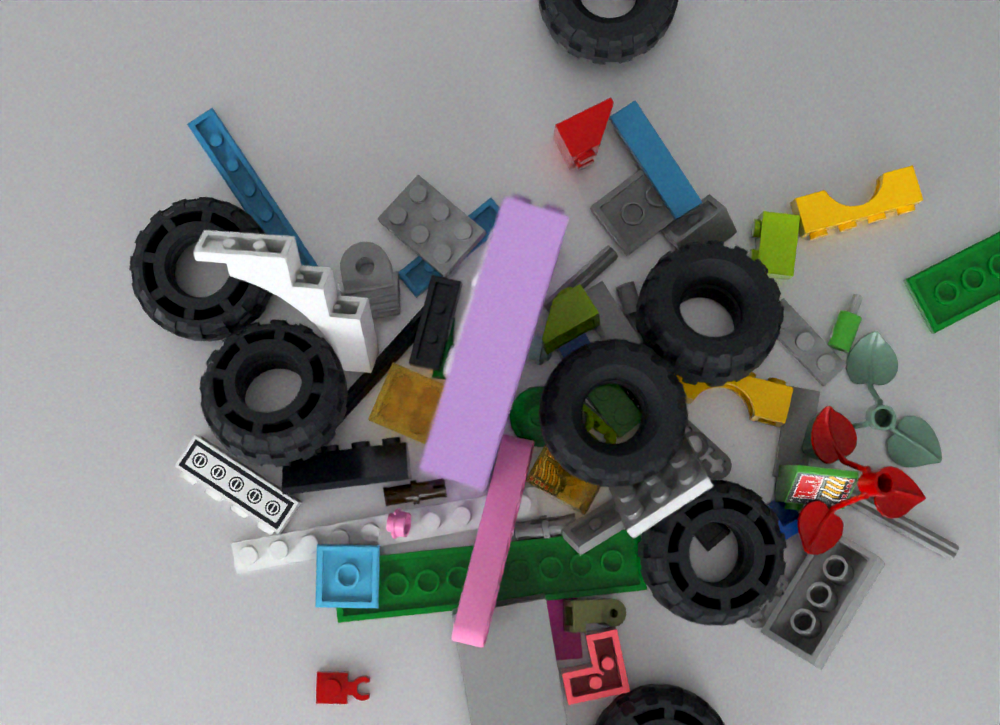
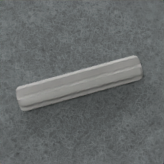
[543,245,618,312]

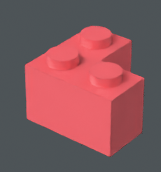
[560,626,630,705]

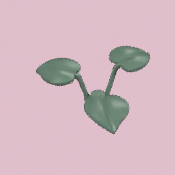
[802,331,942,467]

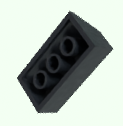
[282,437,412,495]

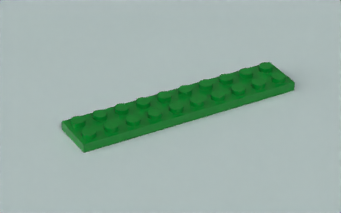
[336,529,647,623]

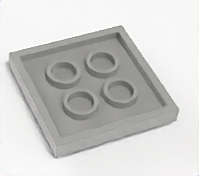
[608,433,713,538]

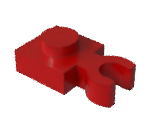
[316,671,371,704]

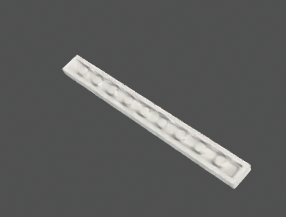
[231,487,540,574]

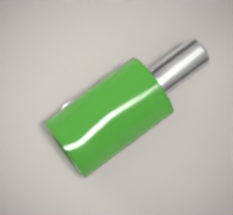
[828,294,863,353]

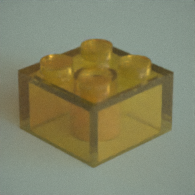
[368,363,445,444]

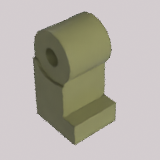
[563,598,627,633]

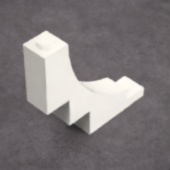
[193,230,379,373]

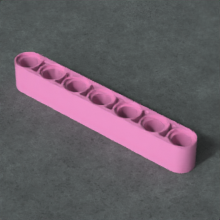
[452,434,534,648]

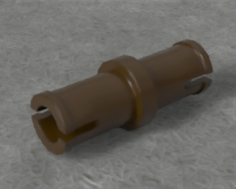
[383,478,447,507]

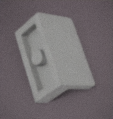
[662,194,737,250]

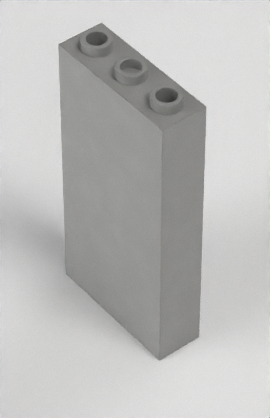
[452,593,567,725]

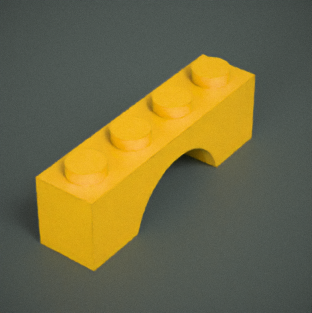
[790,165,923,240]
[677,372,794,427]

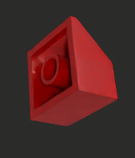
[553,97,614,170]

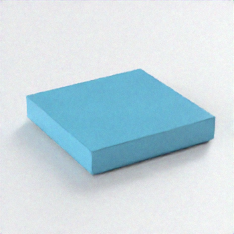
[315,544,380,608]

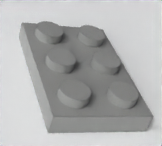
[590,169,675,256]
[377,174,486,278]

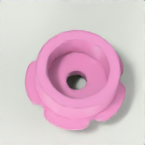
[386,508,411,539]

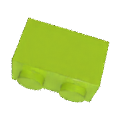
[749,211,800,280]

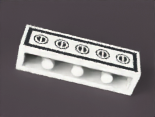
[175,435,302,535]

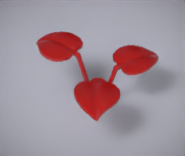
[798,406,926,555]

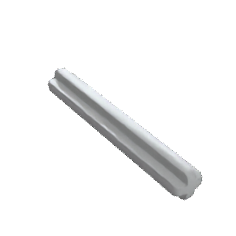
[850,489,959,560]

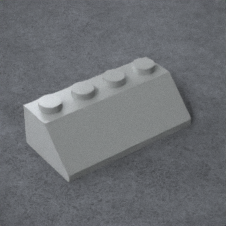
[761,536,885,670]

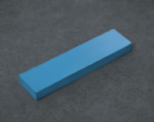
[609,100,702,220]
[399,198,500,298]

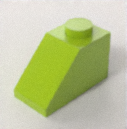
[542,284,600,354]

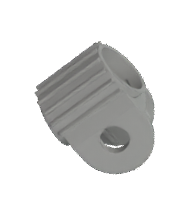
[338,242,400,319]

